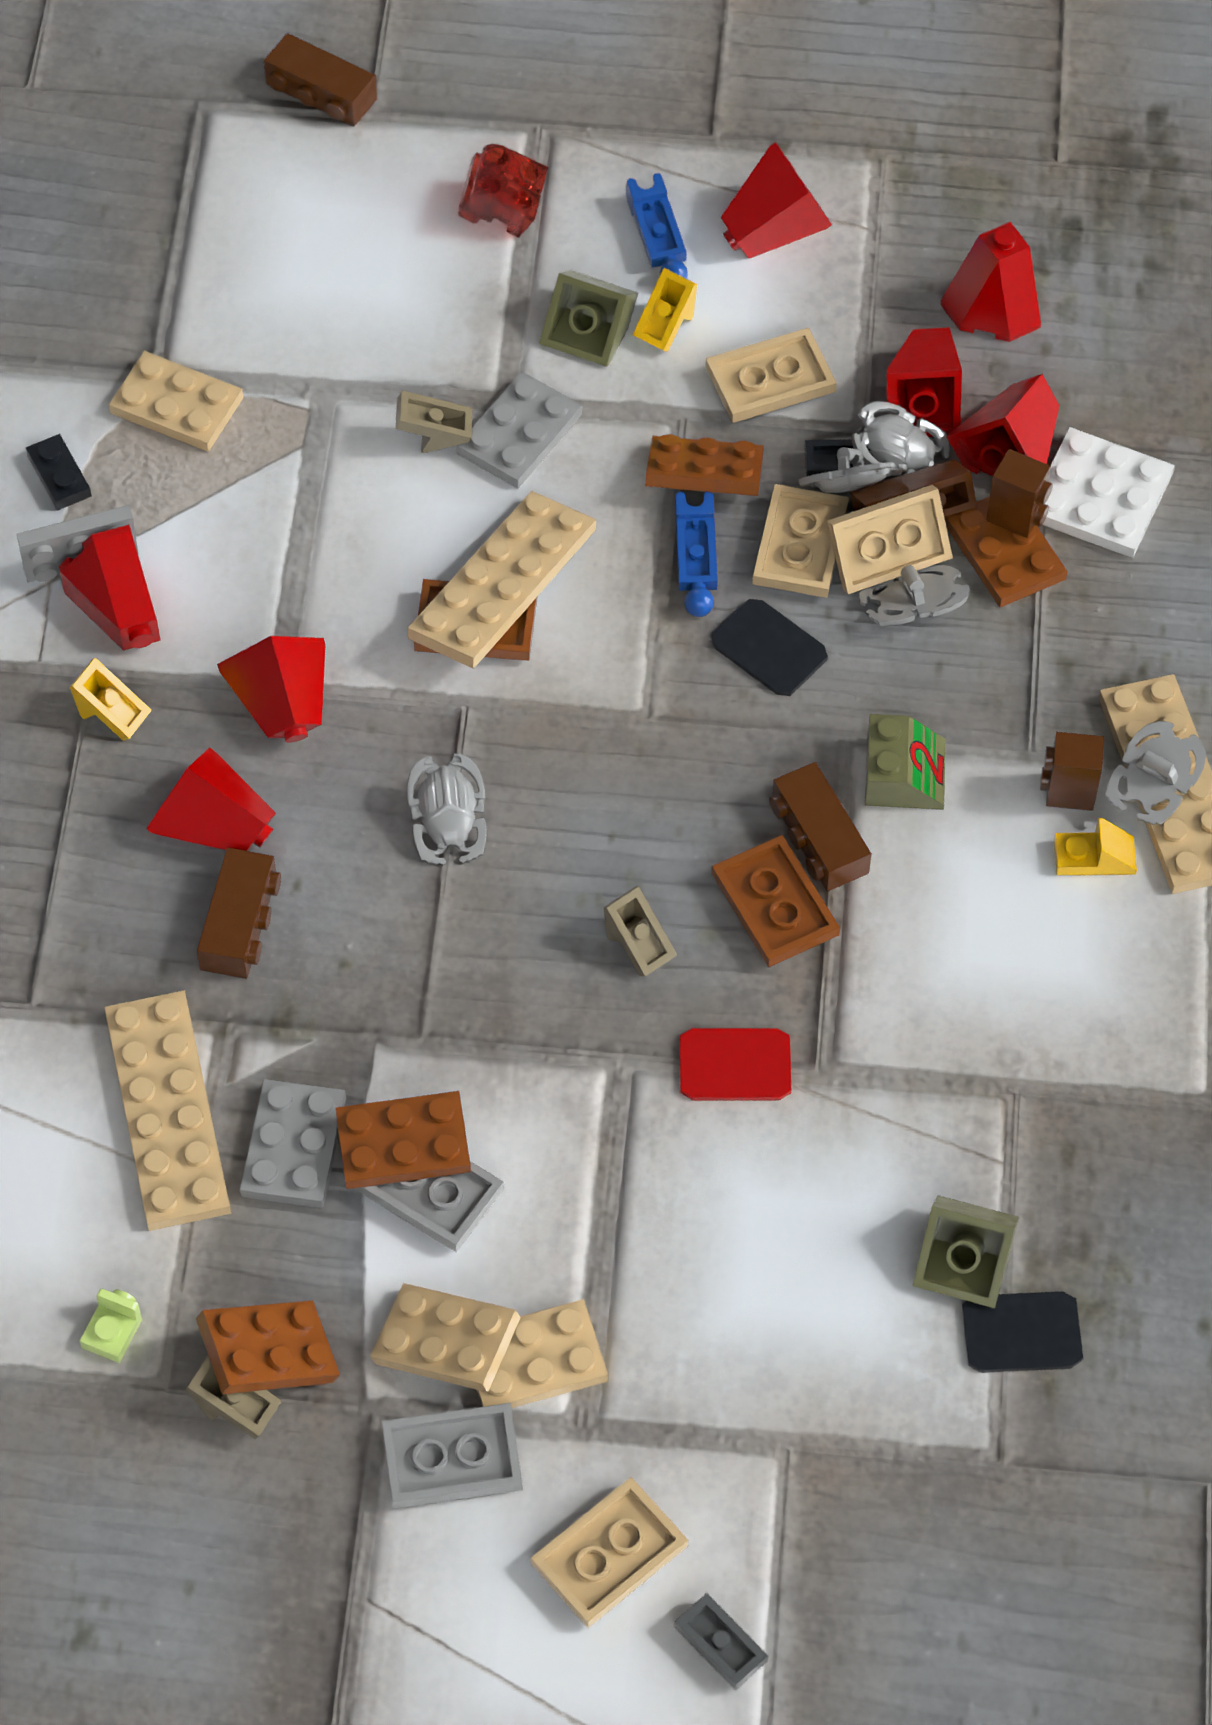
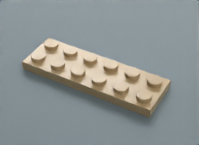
[408,491,596,669]
[1099,674,1212,894]
[104,990,231,1231]

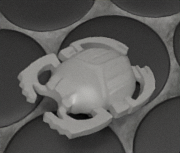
[852,401,950,477]
[798,447,907,493]
[859,565,970,626]
[1105,721,1206,825]
[407,753,487,866]

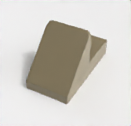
[395,390,473,453]
[603,886,677,977]
[186,1355,282,1439]

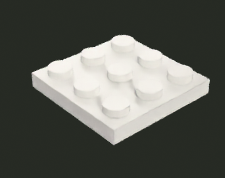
[1042,427,1175,558]

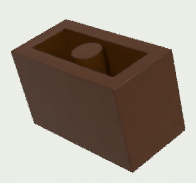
[986,449,1053,538]
[1040,731,1104,811]

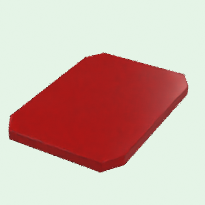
[680,1028,792,1101]

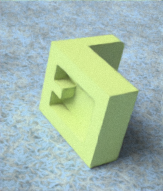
[80,1288,142,1363]

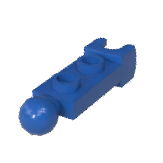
[626,173,688,279]
[675,492,718,617]

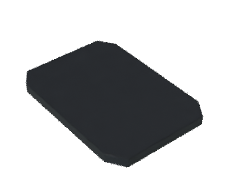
[711,599,828,696]
[962,1291,1083,1373]

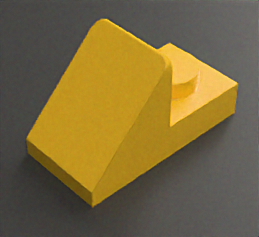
[632,268,697,352]
[70,658,152,741]
[1054,818,1137,875]

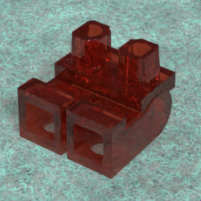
[458,144,549,238]

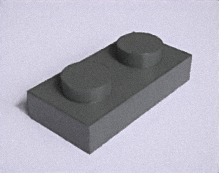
[674,1593,768,1691]

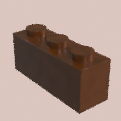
[264,33,378,126]
[850,459,977,517]
[769,762,872,892]
[197,848,281,979]

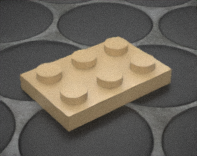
[706,328,837,423]
[109,351,244,452]
[752,484,849,598]
[827,485,953,594]
[370,1283,520,1392]
[477,1299,608,1408]
[531,1477,689,1628]

